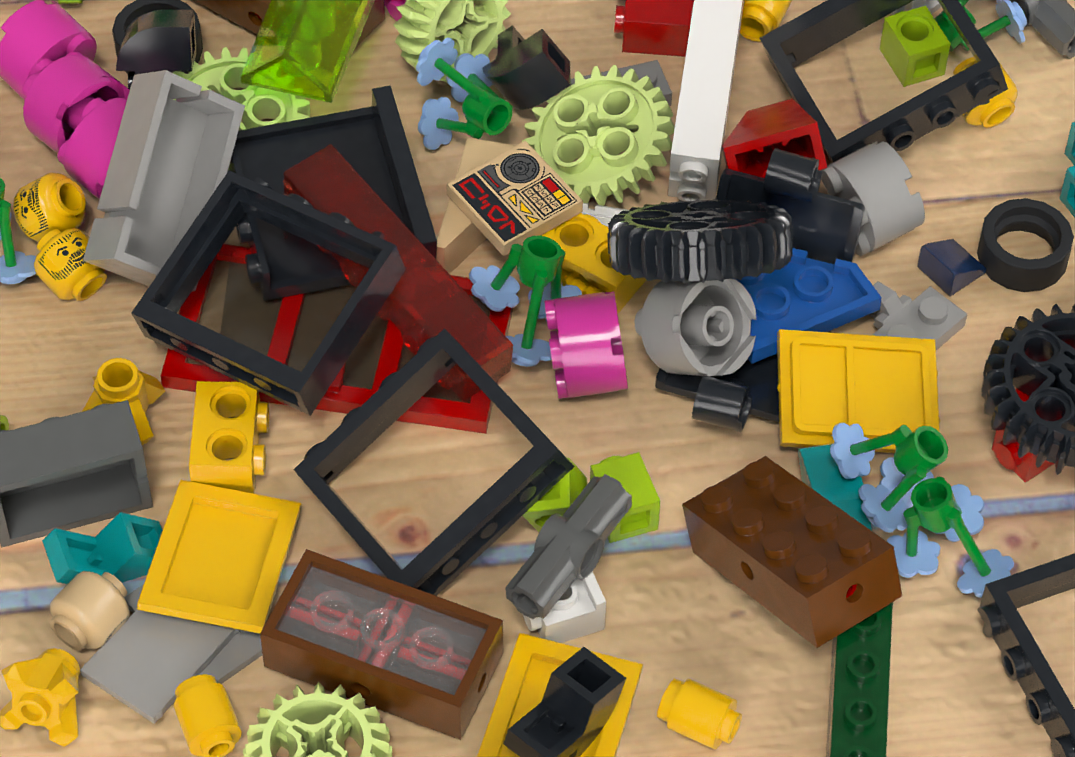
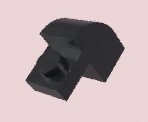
[116,10,196,90]
[482,25,571,110]
[503,647,626,757]

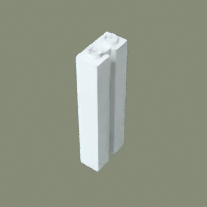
[668,0,744,201]

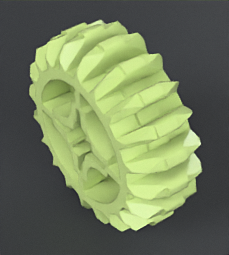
[393,0,511,82]
[243,681,392,757]

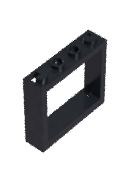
[760,0,1008,164]
[131,170,406,416]
[293,328,575,596]
[977,553,1075,757]

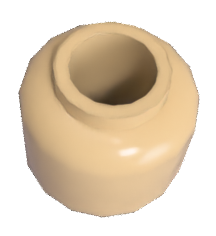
[50,571,129,651]

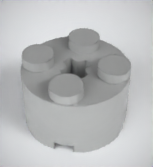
[820,141,925,256]
[634,279,757,377]

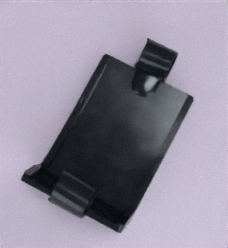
[655,148,865,432]

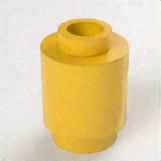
[740,0,792,42]
[174,674,242,757]
[657,678,742,749]

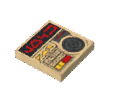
[447,141,583,256]

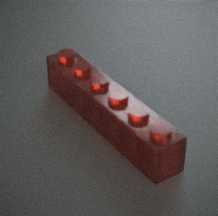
[283,144,513,402]

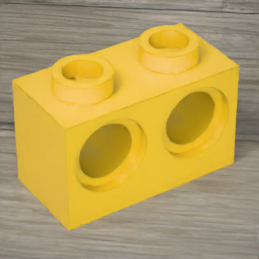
[542,213,646,313]
[189,381,269,494]

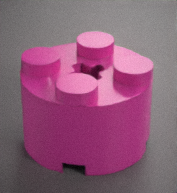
[0,0,97,101]
[22,51,130,154]
[57,98,127,200]
[544,291,628,399]

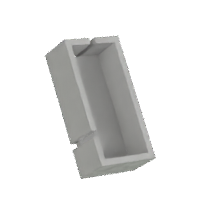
[83,70,245,291]

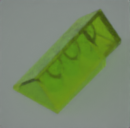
[241,0,375,103]

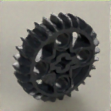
[607,198,793,284]
[981,304,1075,475]

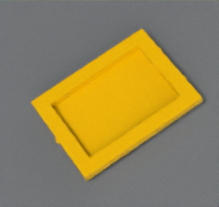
[777,329,940,453]
[137,480,301,634]
[477,633,643,757]

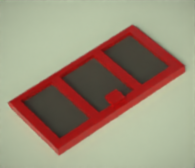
[160,244,518,434]

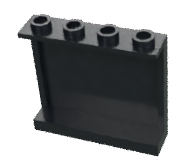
[229,85,437,301]

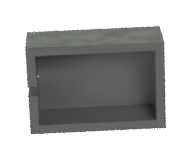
[0,400,153,548]

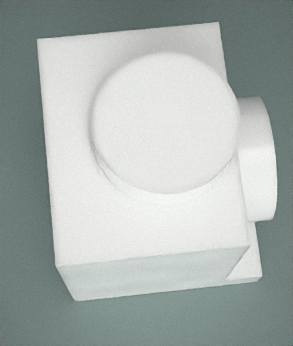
[523,571,606,643]

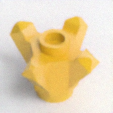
[82,358,165,445]
[0,648,80,747]

